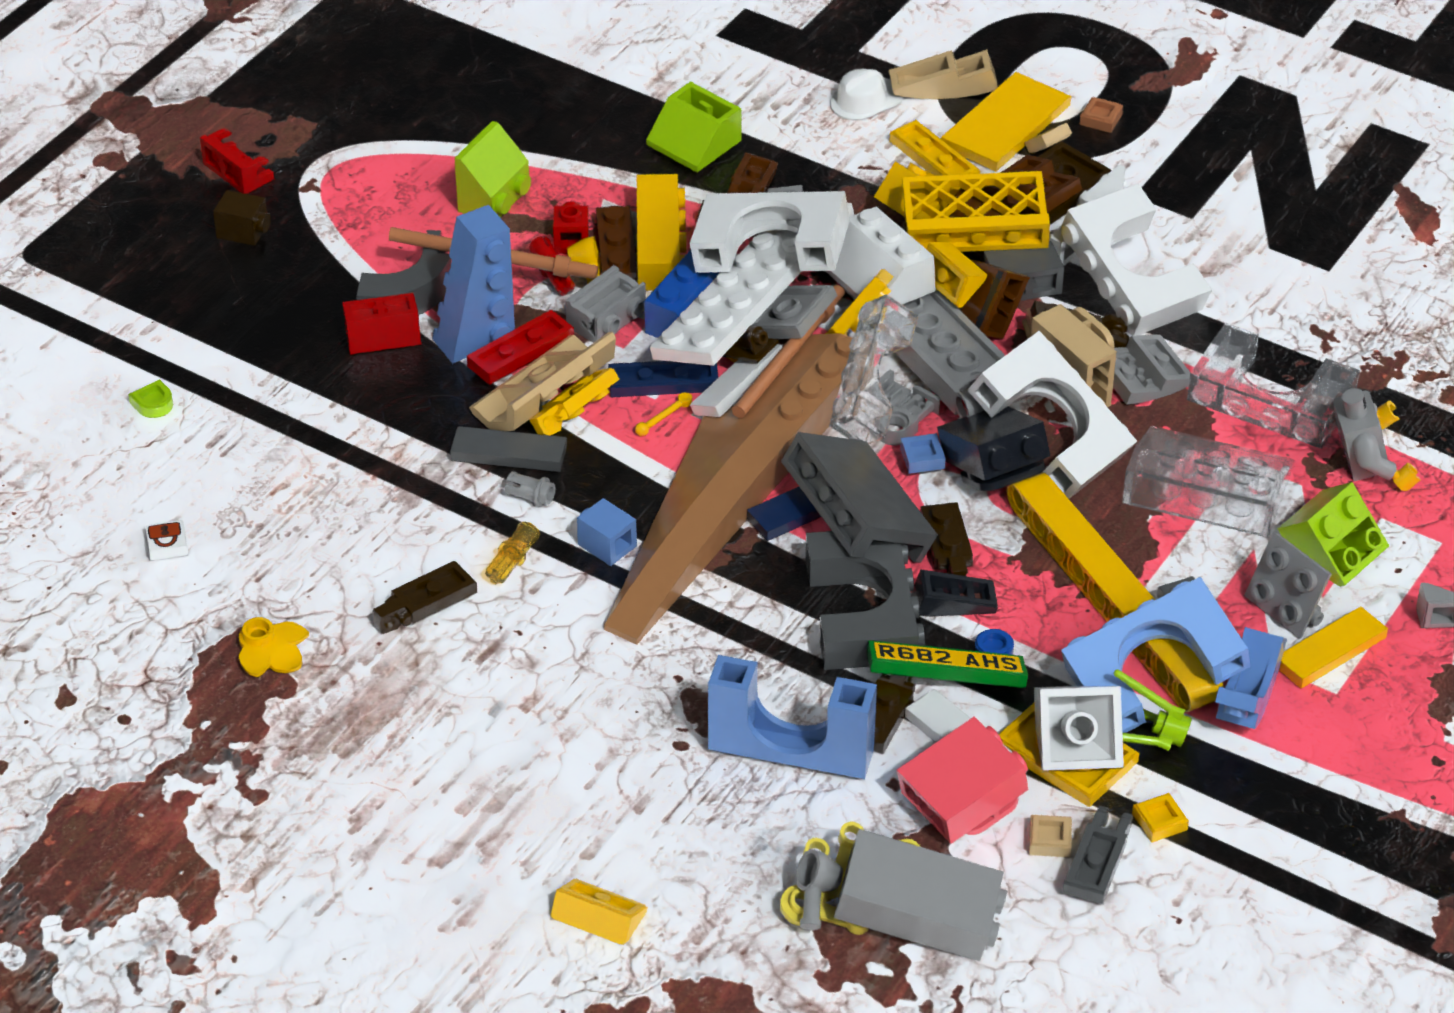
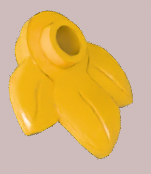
[239,617,309,677]

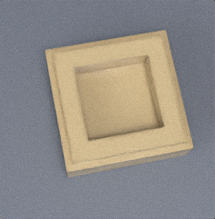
[1024,123,1072,154]
[1029,815,1072,858]

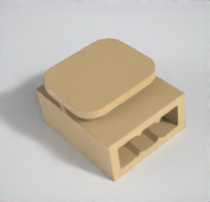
[1031,304,1117,407]

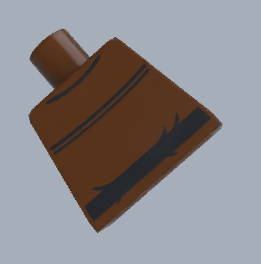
[957,259,1030,339]

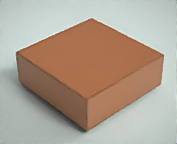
[1080,97,1123,133]

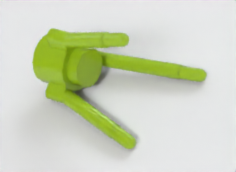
[1113,669,1192,751]

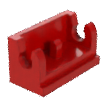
[200,128,274,194]
[342,293,421,354]

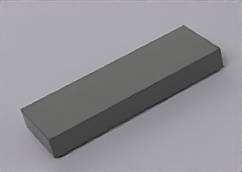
[450,426,567,472]

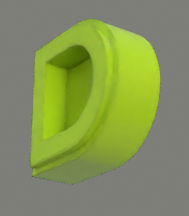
[128,379,173,418]

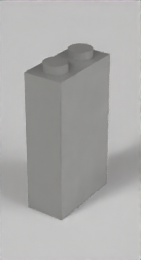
[834,829,1007,961]

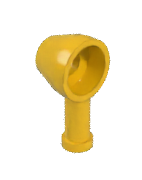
[567,236,601,284]

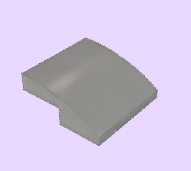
[1113,334,1195,405]

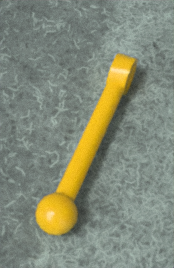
[635,393,692,437]

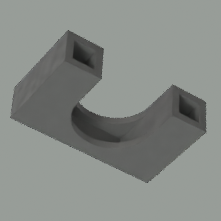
[805,531,925,670]

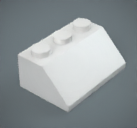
[826,207,935,316]

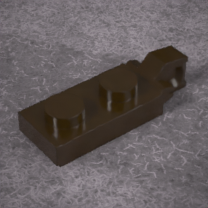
[920,502,973,576]
[373,561,478,634]
[874,674,916,754]

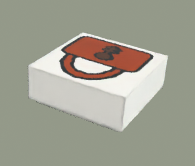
[146,520,188,561]

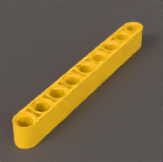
[1007,472,1224,713]

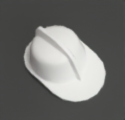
[830,69,904,120]

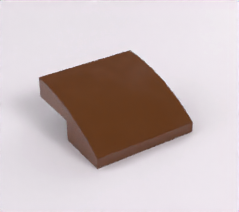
[982,155,1082,215]

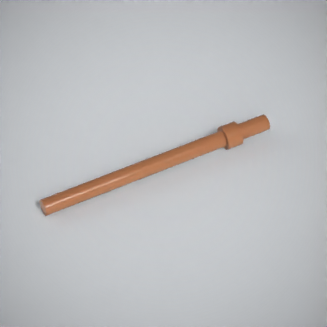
[388,227,598,280]
[732,285,845,418]

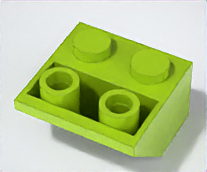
[646,81,742,172]
[1277,482,1389,587]

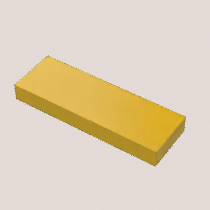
[889,120,980,190]
[1279,606,1388,689]

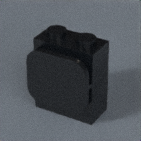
[937,406,1051,491]

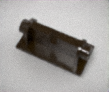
[722,326,779,363]

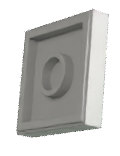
[751,285,838,339]

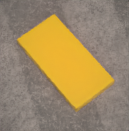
[941,72,1071,172]

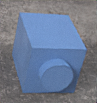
[577,498,637,566]

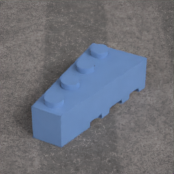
[432,205,515,363]

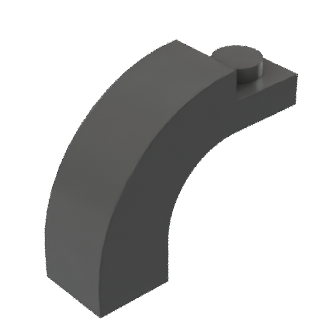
[356,230,451,315]

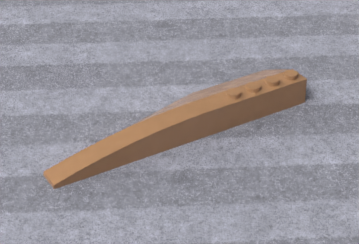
[604,333,873,645]

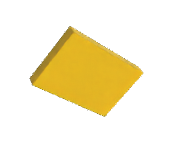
[999,702,1139,807]

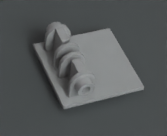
[1244,532,1332,639]

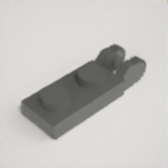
[1063,805,1133,904]

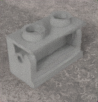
[565,265,646,343]

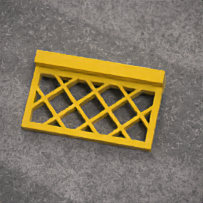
[902,171,1050,252]

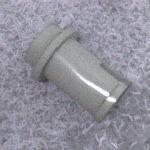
[505,471,556,507]

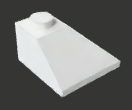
[1034,686,1124,770]

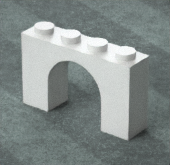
[1060,183,1212,336]
[690,191,850,273]
[967,331,1137,499]

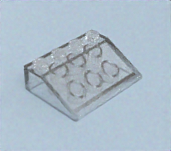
[1122,426,1295,538]

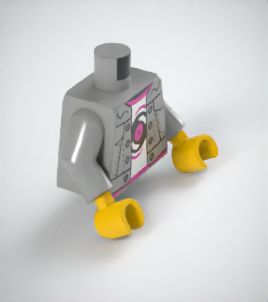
[1333,388,1421,491]

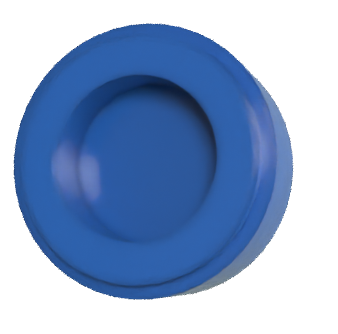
[974,629,1014,655]

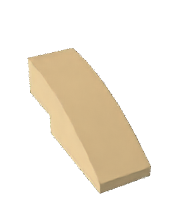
[889,50,998,99]

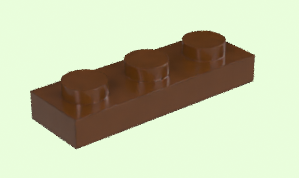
[596,206,638,283]

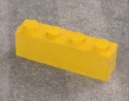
[636,174,686,291]

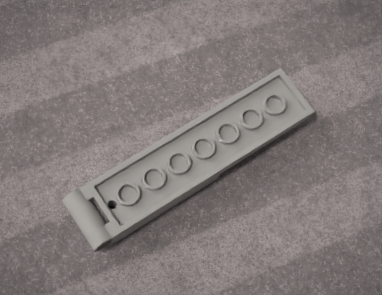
[835,280,1031,418]

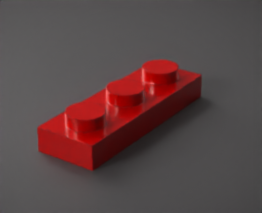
[467,309,574,385]

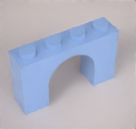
[1061,577,1251,733]

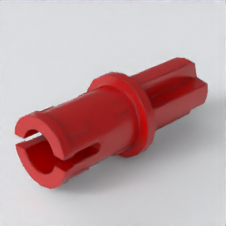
[529,236,575,296]

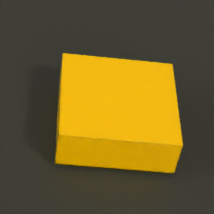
[1132,793,1189,843]

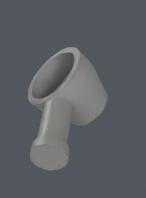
[796,849,843,930]

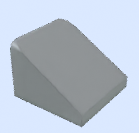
[1416,582,1454,628]

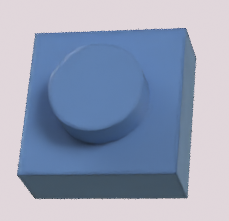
[900,433,946,474]

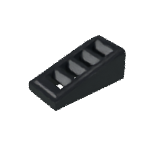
[912,570,998,616]

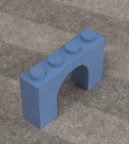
[708,655,877,779]

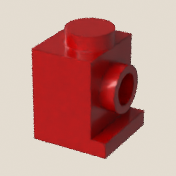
[553,201,589,254]

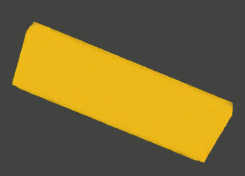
[926,242,987,308]
[551,878,648,945]

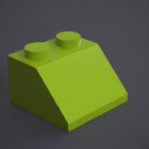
[455,121,531,217]

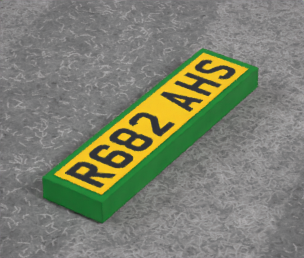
[866,640,1028,688]

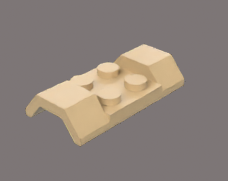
[469,332,616,431]

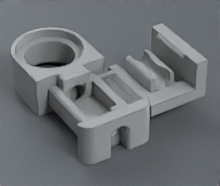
[869,369,940,446]

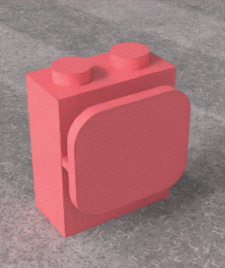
[897,716,1028,844]

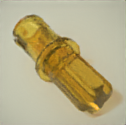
[485,521,540,585]

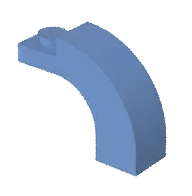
[1215,627,1287,729]

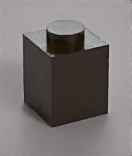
[213,190,271,246]

